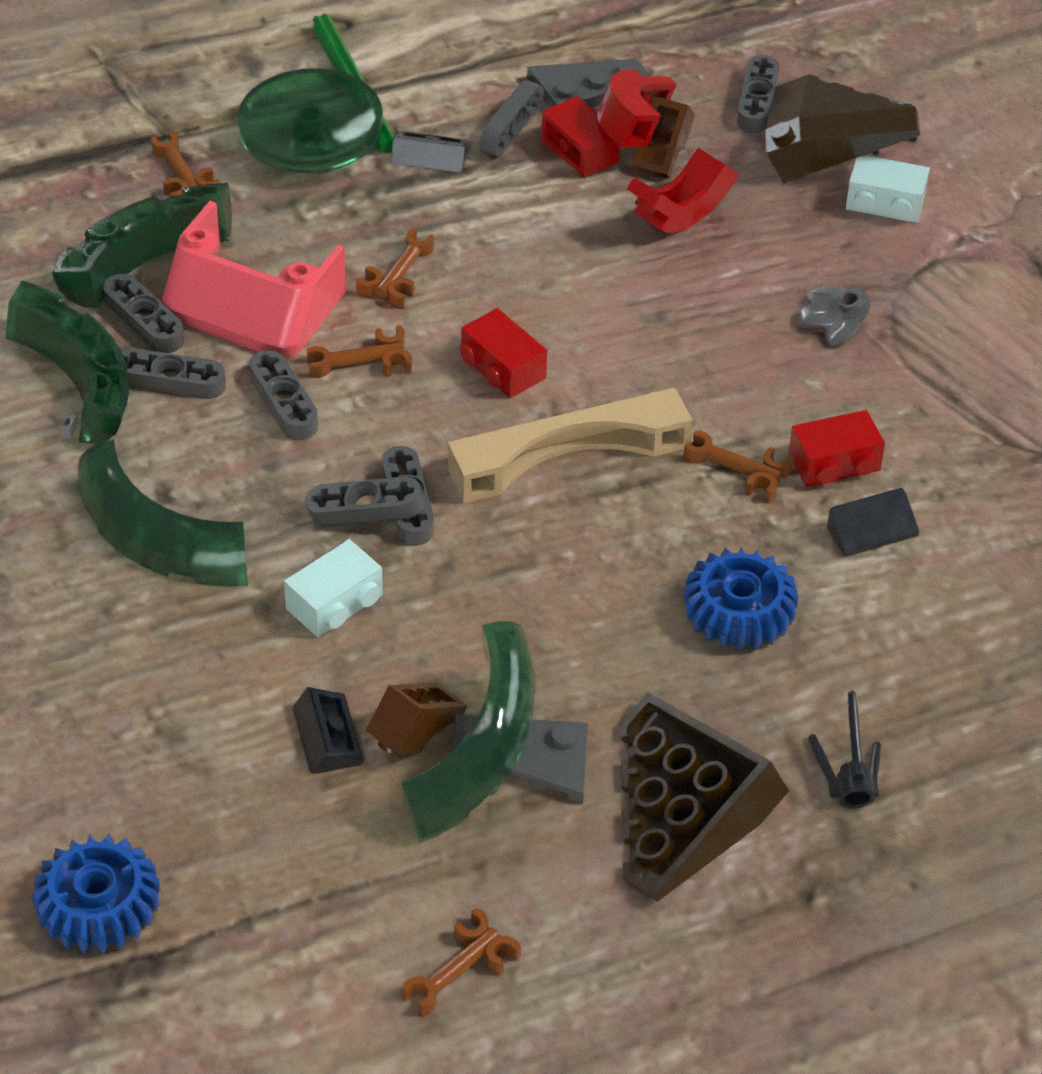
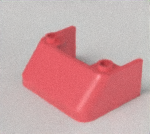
[162,201,346,359]

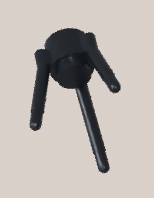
[808,690,881,808]

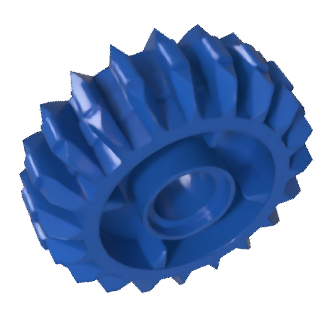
[683,547,798,652]
[32,834,160,954]

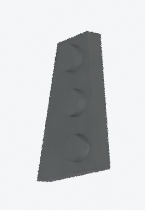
[527,58,652,108]
[453,715,588,804]

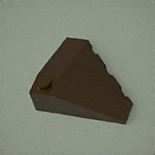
[765,74,920,183]
[620,692,789,902]

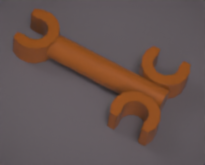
[151,131,220,207]
[356,228,434,309]
[307,325,412,378]
[684,431,794,503]
[401,908,521,1017]

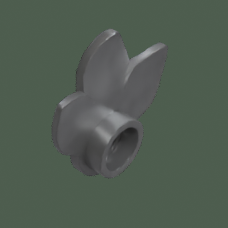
[797,286,870,348]

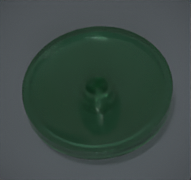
[237,68,383,173]

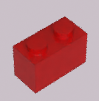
[541,96,620,178]
[460,307,547,399]
[788,410,885,487]

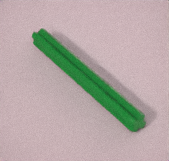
[312,13,394,152]

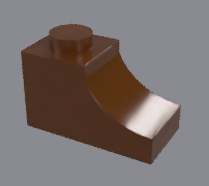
[633,96,695,178]
[366,682,468,756]

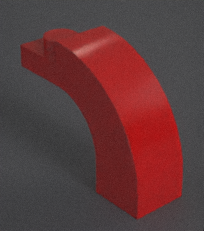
[597,69,677,147]
[626,147,739,233]

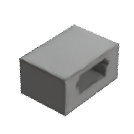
[60,414,78,439]

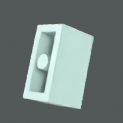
[846,155,930,223]
[284,539,383,638]

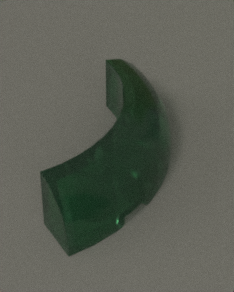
[52,183,232,309]
[5,280,129,444]
[77,439,248,587]
[401,621,535,844]

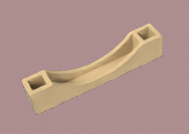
[448,387,693,504]

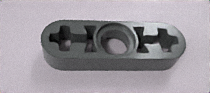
[737,55,779,133]
[479,80,544,157]
[104,274,184,353]
[113,348,226,399]
[250,350,318,440]
[382,446,434,546]
[305,477,425,525]

